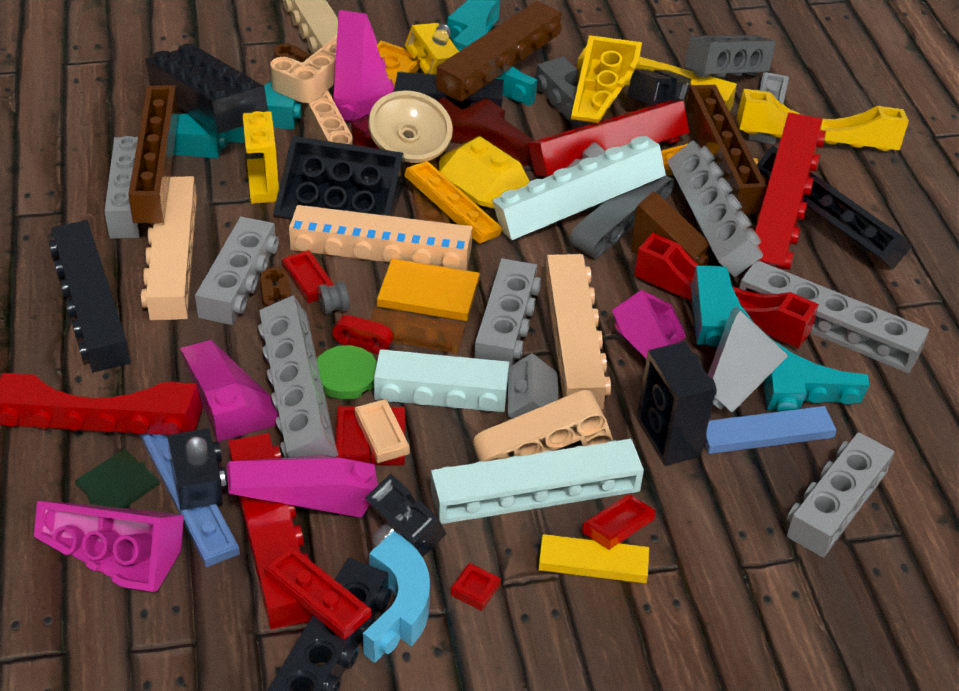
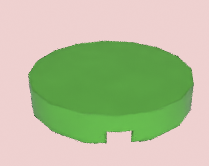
[317,345,377,400]

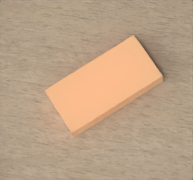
[355,399,410,463]

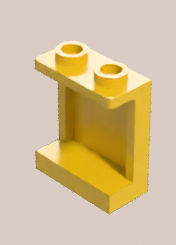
[243,111,279,204]

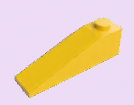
[571,35,642,123]

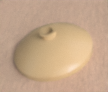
[368,91,453,163]

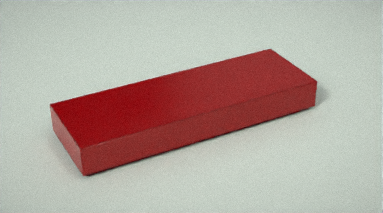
[264,545,371,640]

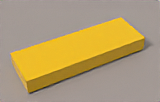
[539,534,649,583]

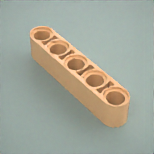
[298,90,353,145]

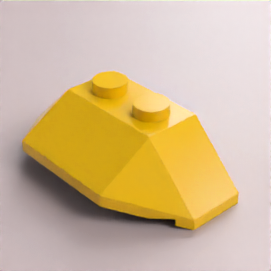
[439,136,530,209]

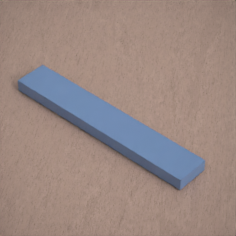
[139,434,240,567]

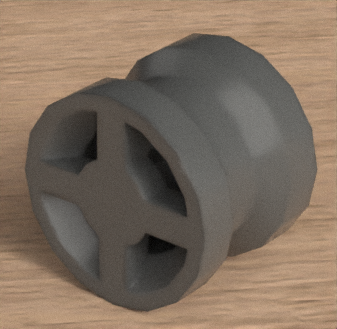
[317,280,350,315]

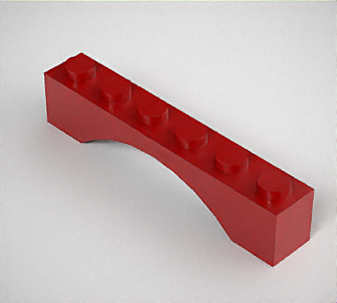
[634,232,819,349]
[0,373,203,435]

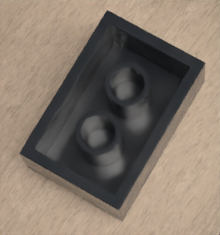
[637,341,717,466]

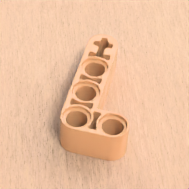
[270,35,337,103]
[473,390,613,462]

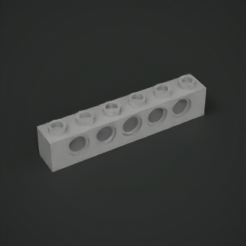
[667,140,764,277]
[740,261,930,374]
[258,295,338,457]

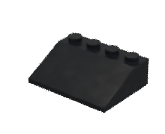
[273,136,407,220]

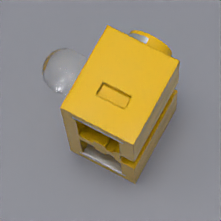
[404,23,459,74]

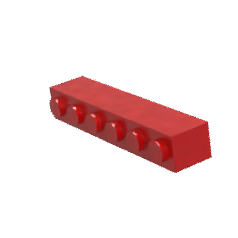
[528,101,690,177]
[747,112,826,272]
[228,433,313,630]

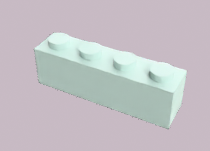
[374,349,509,412]

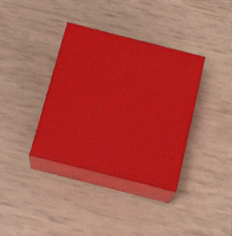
[450,563,501,611]

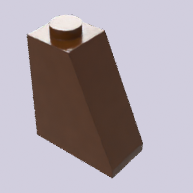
[631,191,711,266]

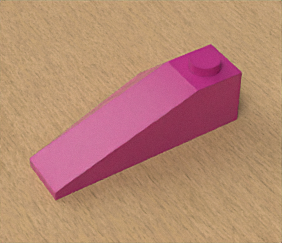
[334,10,394,124]
[612,290,686,359]
[180,340,279,442]
[226,455,378,518]
[34,500,184,592]

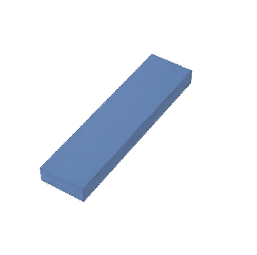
[704,406,836,454]

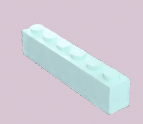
[492,136,666,240]
[430,439,644,524]

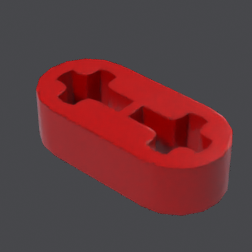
[332,315,394,354]

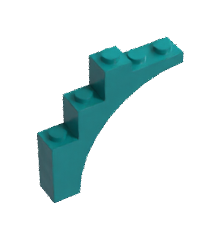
[447,0,537,106]
[173,59,302,158]
[691,266,870,412]

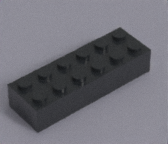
[145,44,268,134]

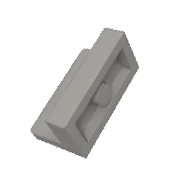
[508,353,558,419]

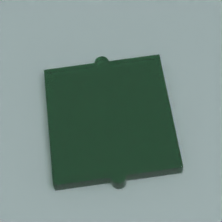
[75,449,160,508]

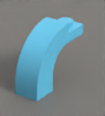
[363,531,430,663]

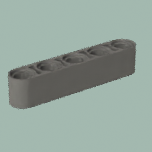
[569,175,674,259]

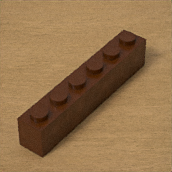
[436,1,562,102]
[685,84,767,215]
[128,85,179,224]

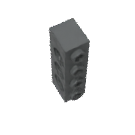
[684,35,776,78]

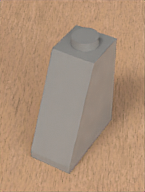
[708,306,788,412]

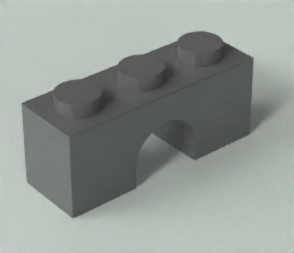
[535,56,605,128]

